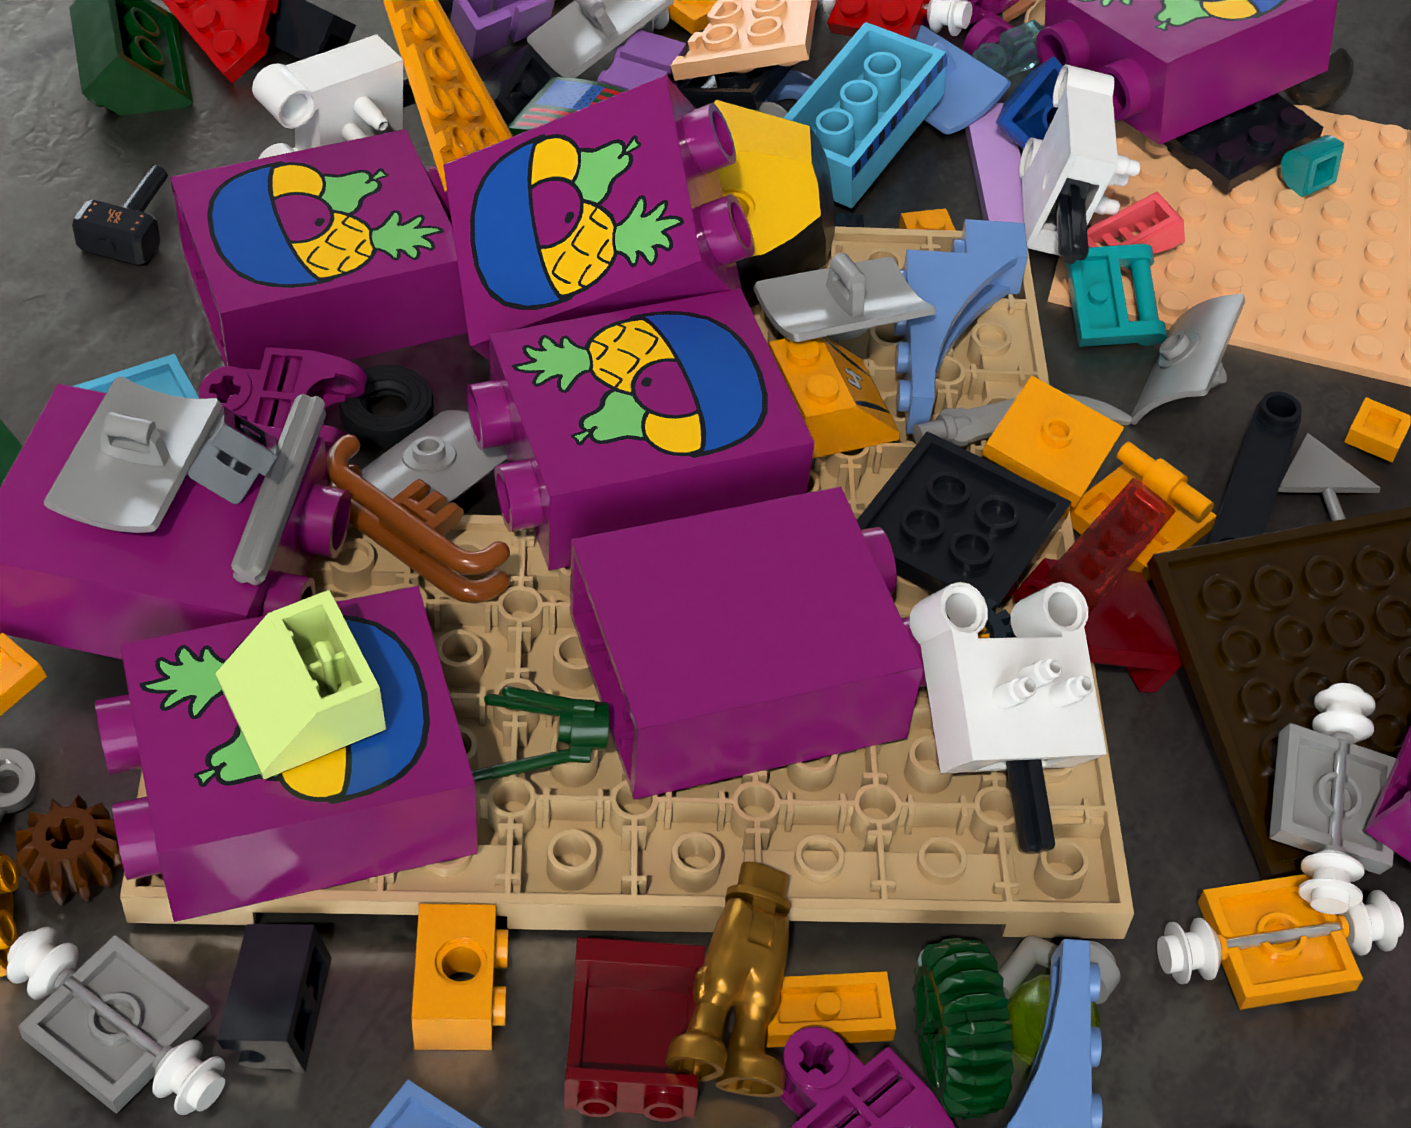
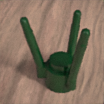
[472,686,609,782]

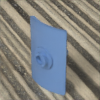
[915,25,1011,134]

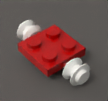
[816,0,972,40]

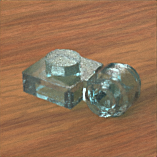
[972,19,1044,78]

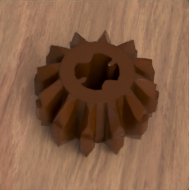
[15,794,123,906]

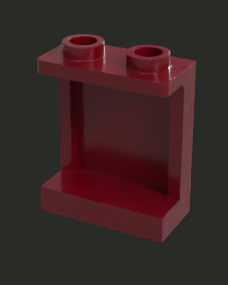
[1013,558,1183,693]
[564,937,705,1122]

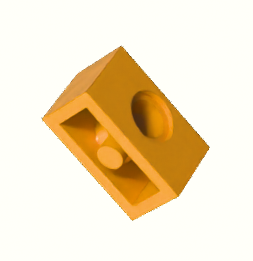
[411,904,509,1050]

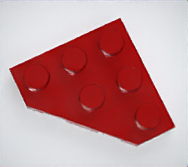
[162,0,279,84]

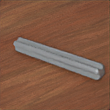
[231,394,326,586]

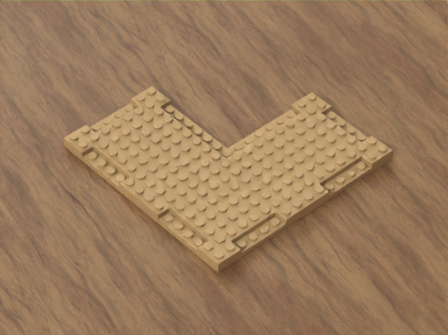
[120,226,1134,939]

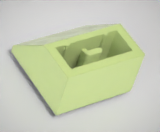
[215,590,386,779]

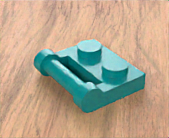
[1065,244,1167,347]

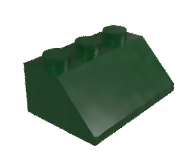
[69,0,193,116]

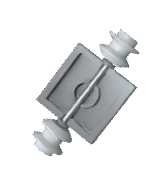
[1269,683,1396,914]
[6,927,225,1115]

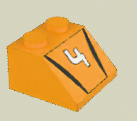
[768,336,900,459]

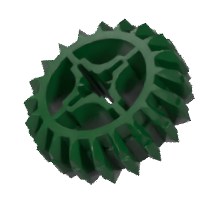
[912,938,1015,1120]

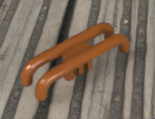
[326,434,510,603]

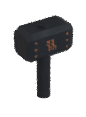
[72,165,168,265]

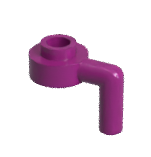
[963,12,1022,65]

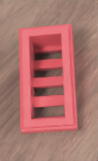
[1087,191,1185,254]

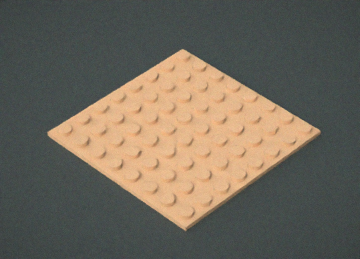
[1048,105,1411,387]

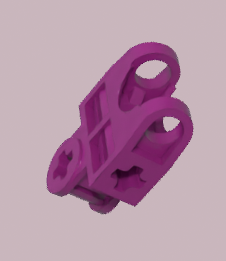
[199,347,368,458]
[779,1027,956,1128]

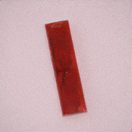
[1044,477,1176,614]

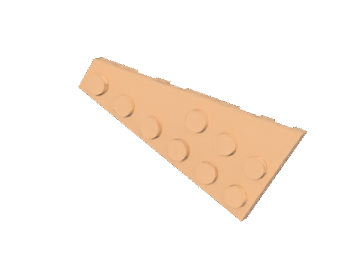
[670,0,817,81]

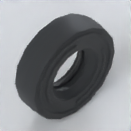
[339,365,434,449]

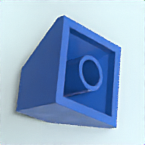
[996,56,1117,149]

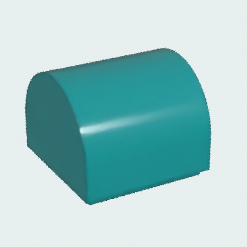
[1281,135,1344,197]

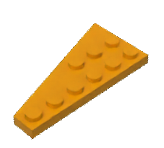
[383,0,513,192]

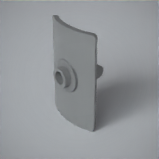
[527,0,674,78]
[753,253,936,342]
[1130,294,1245,425]
[44,377,223,533]
[362,410,508,505]

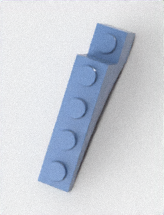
[893,219,1028,434]
[1004,939,1103,1128]

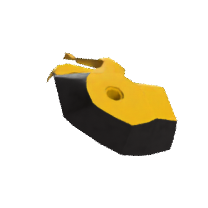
[713,100,835,308]

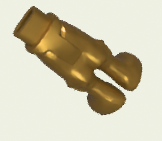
[665,861,791,1098]

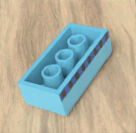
[783,22,946,208]

